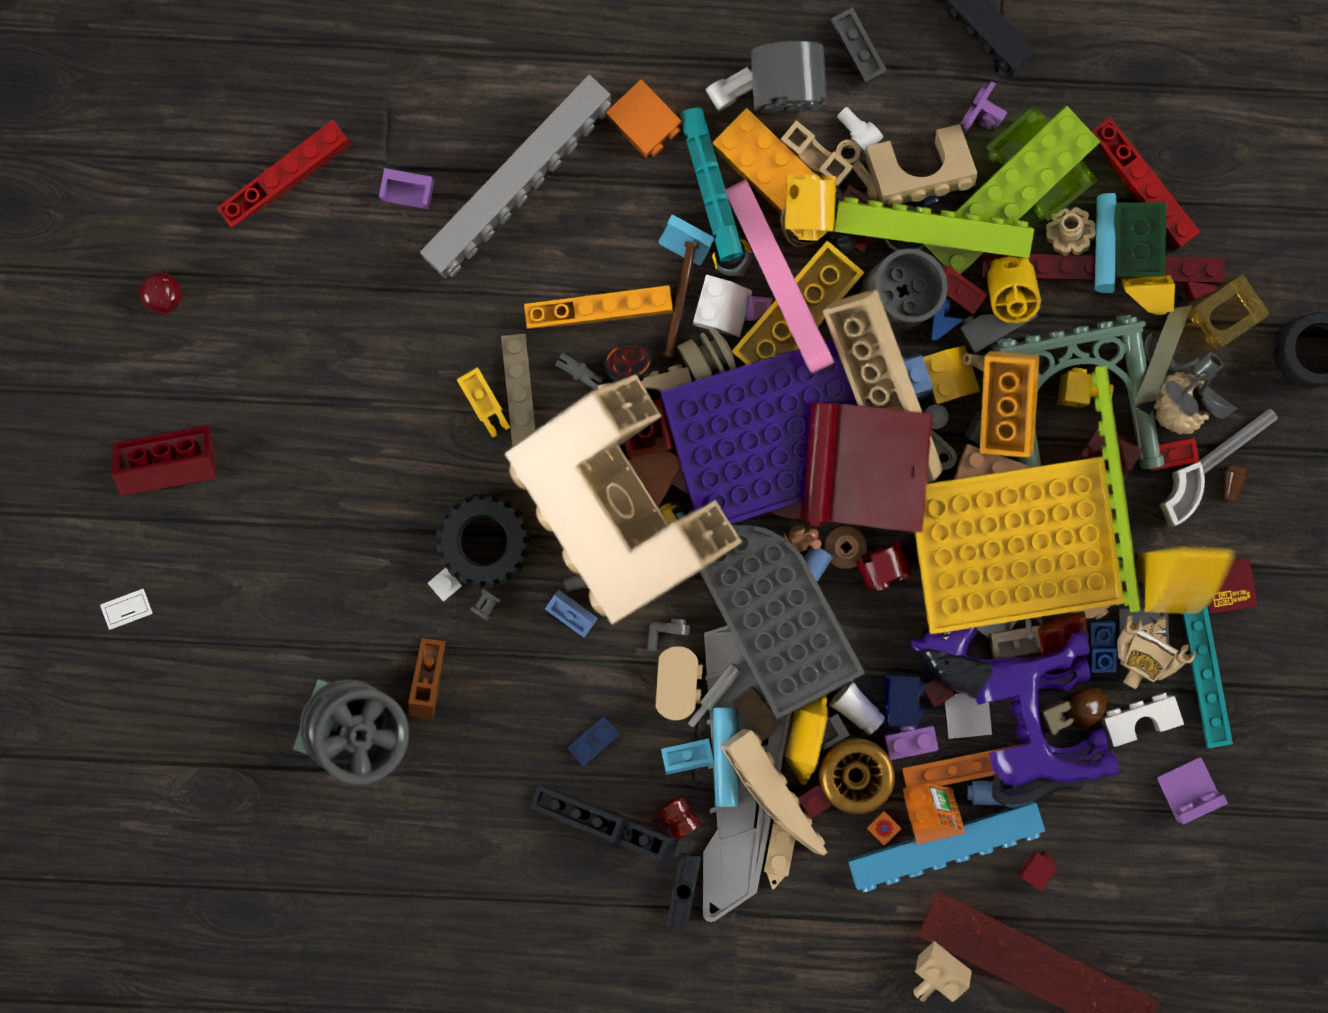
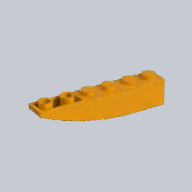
[524,286,673,329]

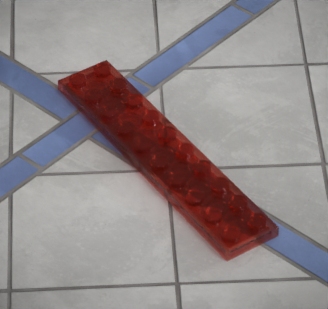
[917,891,1160,1013]

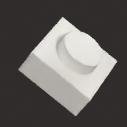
[428,568,462,602]

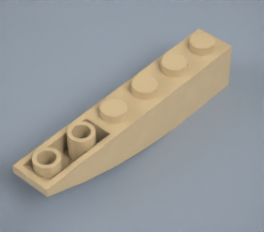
[720,729,827,855]

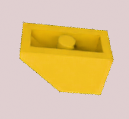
[1121,275,1175,315]

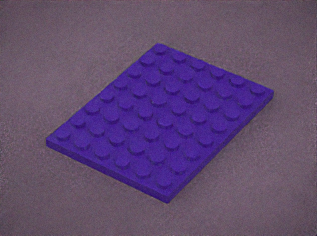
[659,338,858,524]

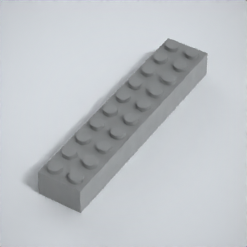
[420,75,611,279]

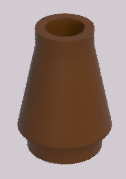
[1222,464,1248,501]

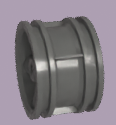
[300,679,409,784]

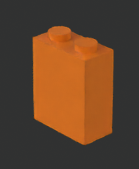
[606,79,681,159]

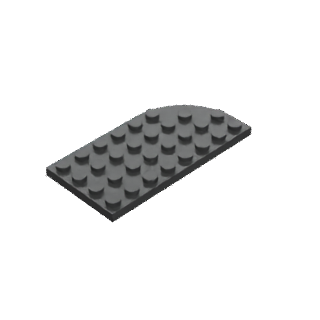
[699,525,865,719]

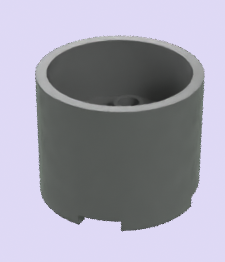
[751,41,827,115]
[860,249,947,332]

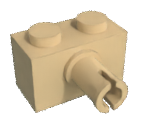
[913,941,972,1002]

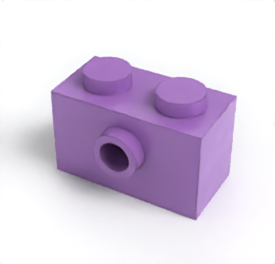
[883,724,939,760]

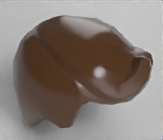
[1064,687,1107,728]

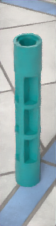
[679,107,744,262]

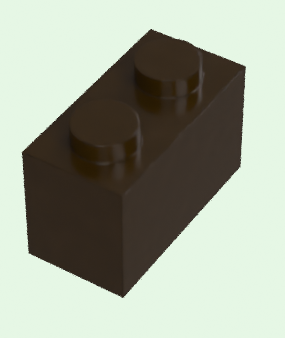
[732,685,783,741]

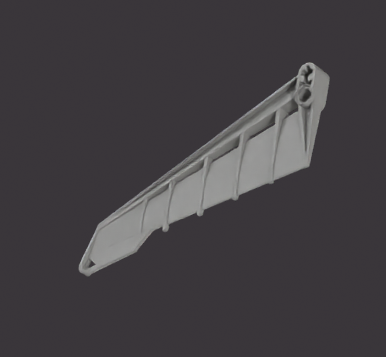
[703,625,792,922]

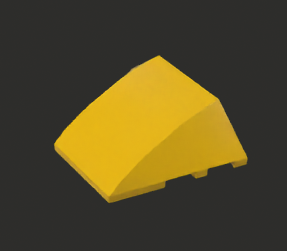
[784,694,827,785]

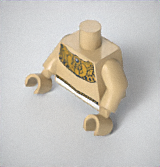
[1117,615,1196,689]

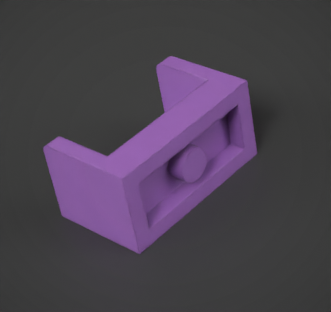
[379,168,434,209]

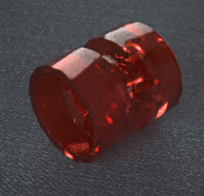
[657,795,702,839]

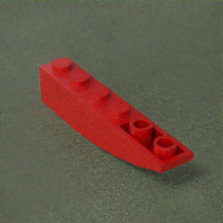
[1091,117,1200,251]
[217,120,352,228]

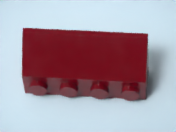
[112,425,216,496]

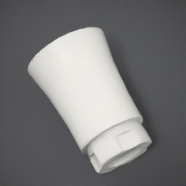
[829,681,885,735]

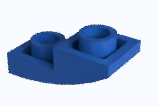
[1089,620,1117,673]

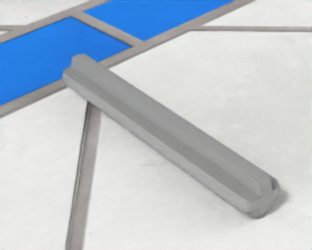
[1199,409,1278,474]

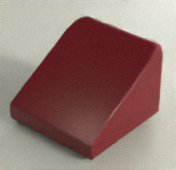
[1183,281,1217,301]

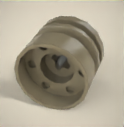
[677,327,736,381]

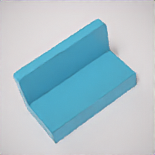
[659,215,715,266]

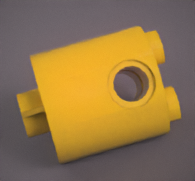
[785,174,837,241]
[987,256,1041,323]

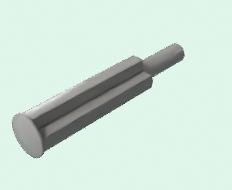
[688,663,742,727]

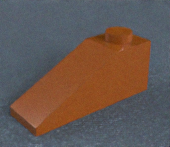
[408,638,446,719]

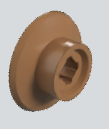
[824,526,867,569]

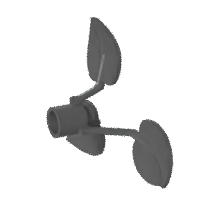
[1143,332,1238,419]

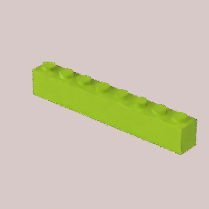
[834,197,1034,258]

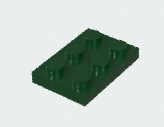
[1115,202,1166,277]

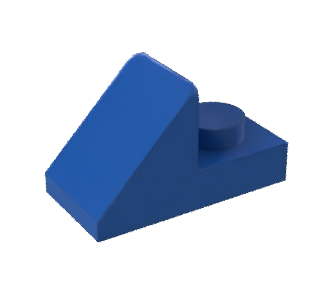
[929,294,963,343]

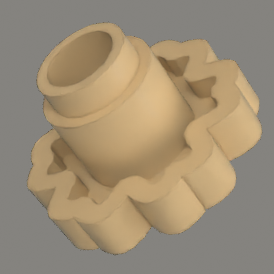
[1046,207,1096,256]

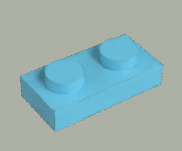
[661,739,714,775]

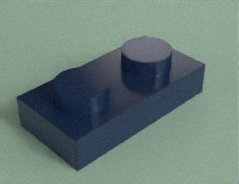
[567,716,620,767]

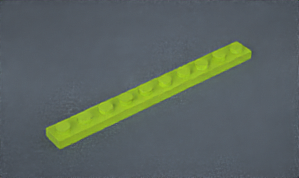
[1092,365,1141,612]

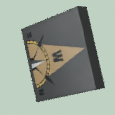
[1118,608,1169,645]

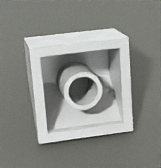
[693,275,752,338]

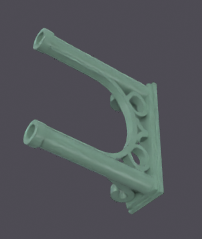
[991,315,1164,469]

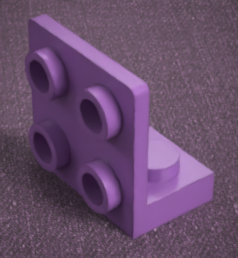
[1157,757,1228,825]

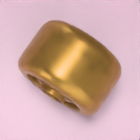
[819,738,895,814]

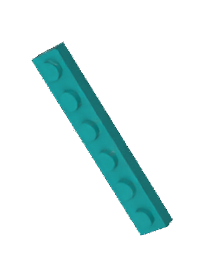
[1182,606,1233,748]

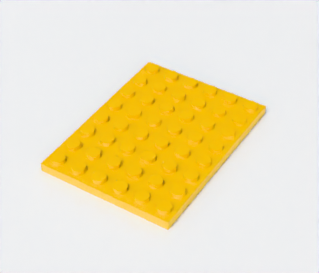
[915,457,1124,634]

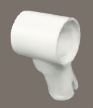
[837,107,883,154]

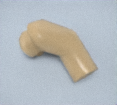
[962,353,985,372]

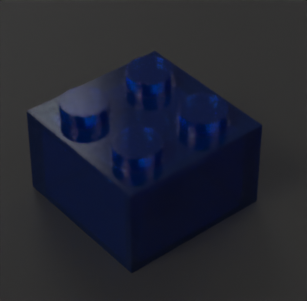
[884,674,924,727]

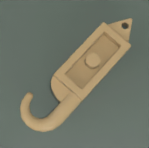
[764,801,801,889]

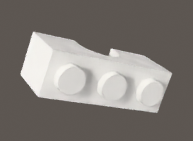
[1101,693,1184,747]

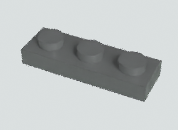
[831,7,887,84]

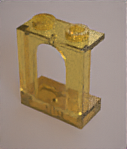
[1190,274,1270,350]

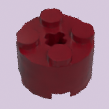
[855,541,911,591]

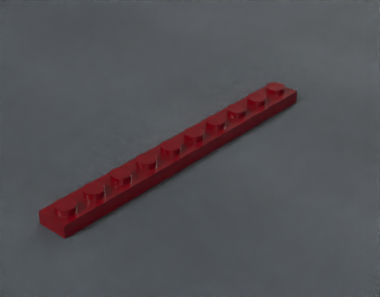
[981,253,1225,284]

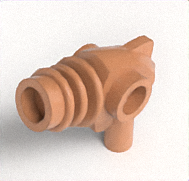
[781,525,821,552]

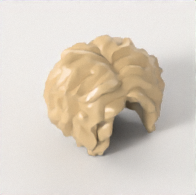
[1154,372,1211,435]

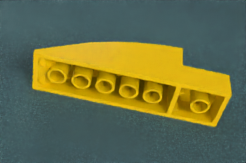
[1136,550,1232,614]

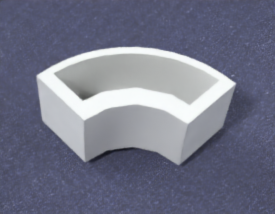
[1159,462,1205,527]

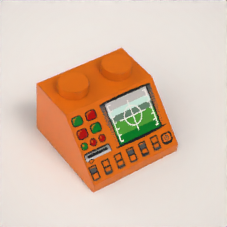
[903,783,965,845]

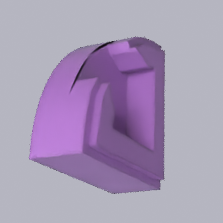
[746,296,773,321]

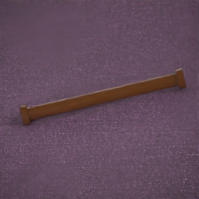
[662,241,699,359]

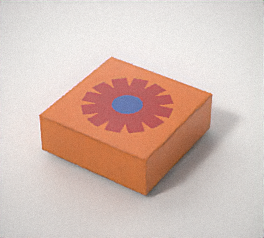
[866,810,902,846]

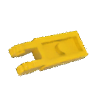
[457,367,510,438]

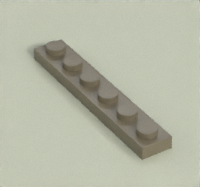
[501,334,536,448]

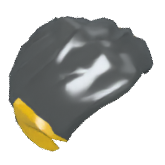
[712,237,753,276]

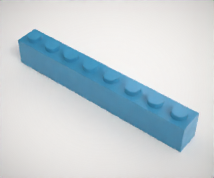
[847,803,1045,892]

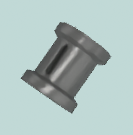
[470,589,501,621]

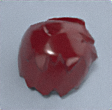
[139,272,183,315]

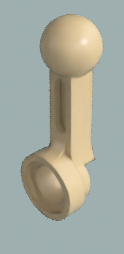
[836,140,879,201]

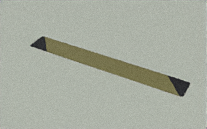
[1134,295,1192,415]

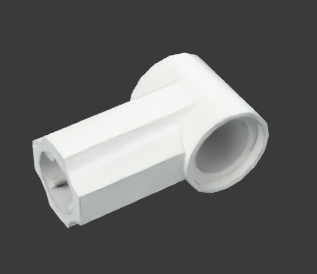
[706,67,753,111]

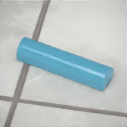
[1095,193,1116,293]
[713,707,740,807]

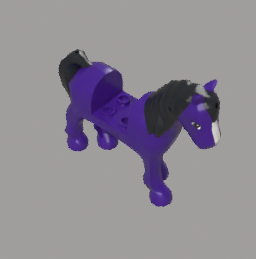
[909,627,1119,808]

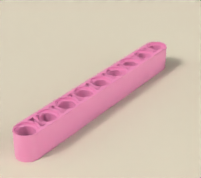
[725,179,834,373]

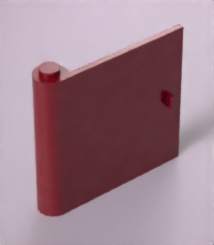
[802,402,933,533]

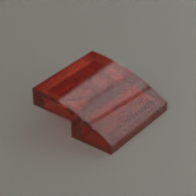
[1038,611,1091,657]

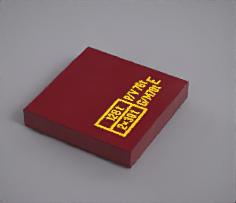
[1207,558,1258,614]

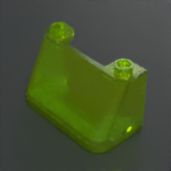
[986,107,1098,222]

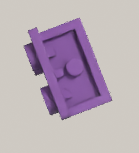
[961,81,1007,134]

